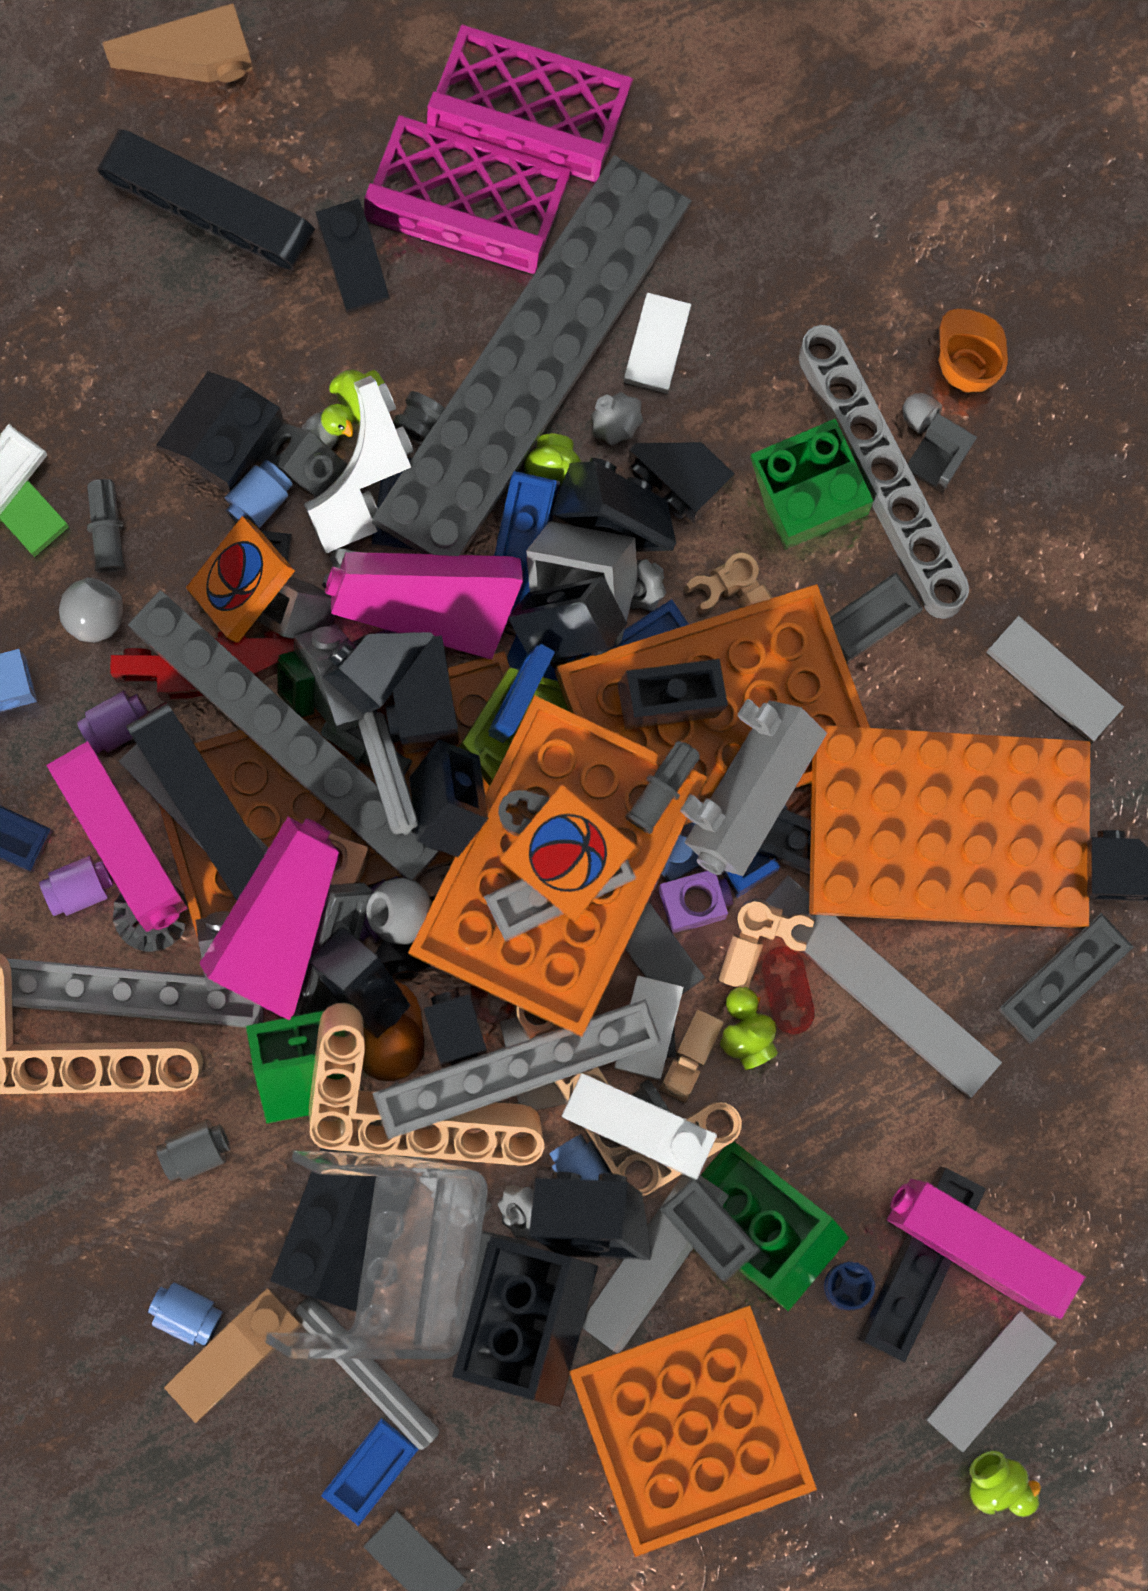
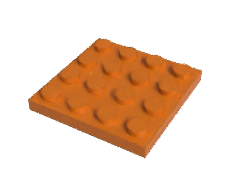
[569,1305,817,1557]

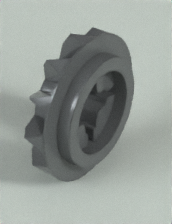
[113,886,189,952]

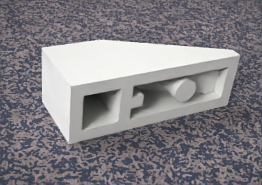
[561,1073,717,1179]

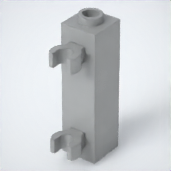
[680,699,827,876]

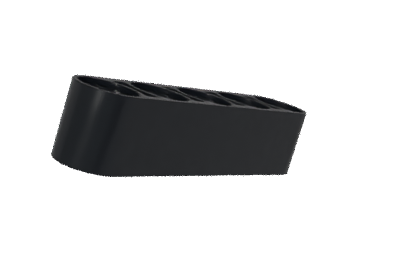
[97,129,315,270]
[126,701,265,900]

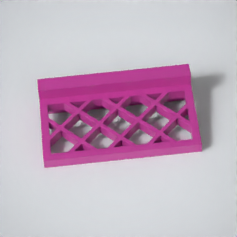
[427,25,633,182]
[364,115,571,274]

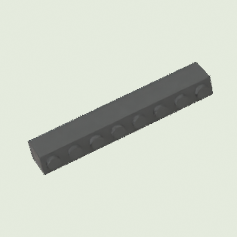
[128,590,442,881]

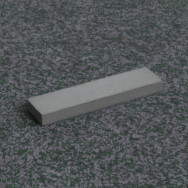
[582,1174,729,1354]

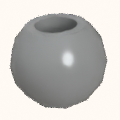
[59,578,124,643]
[367,878,432,944]

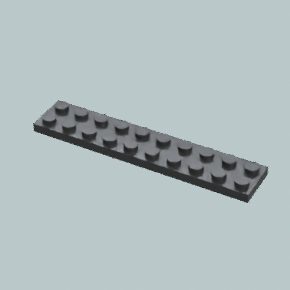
[372,155,692,556]

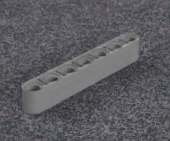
[799,325,969,619]

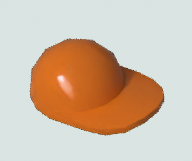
[938,308,1008,392]
[362,981,425,1081]

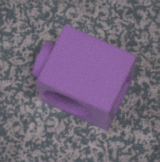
[659,871,733,934]

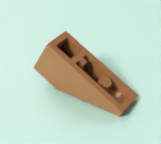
[102,3,253,83]
[164,1288,303,1423]

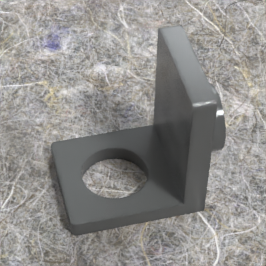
[258,423,348,498]

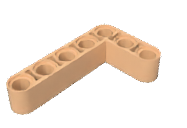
[0,954,203,1094]
[309,1003,544,1165]
[515,1006,742,1196]

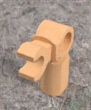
[683,553,773,614]
[718,898,814,988]
[659,1010,724,1103]

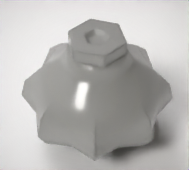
[591,392,644,445]
[630,559,666,611]
[497,1185,536,1241]

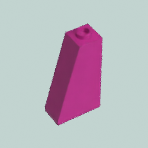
[325,552,523,660]
[46,741,188,932]
[199,817,339,1020]
[887,1178,1085,1319]

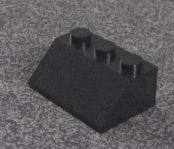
[270,1148,415,1314]
[452,1236,598,1407]

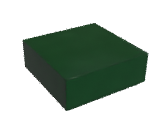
[277,651,315,718]

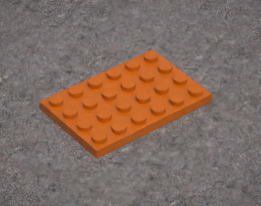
[554,584,870,824]
[408,695,707,1038]
[809,725,1090,928]

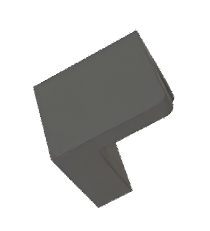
[907,413,977,494]

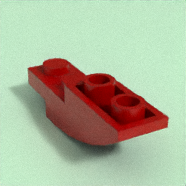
[110,631,294,701]

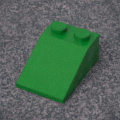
[700,1141,849,1312]

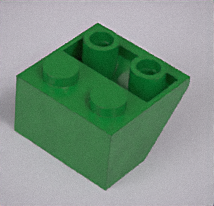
[750,418,874,550]
[246,1011,348,1124]

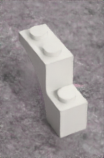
[304,376,414,553]

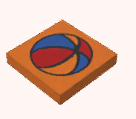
[186,516,295,643]
[499,785,637,923]

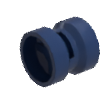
[823,1262,875,1311]

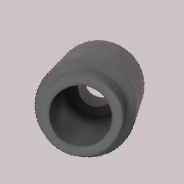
[156,1119,231,1181]

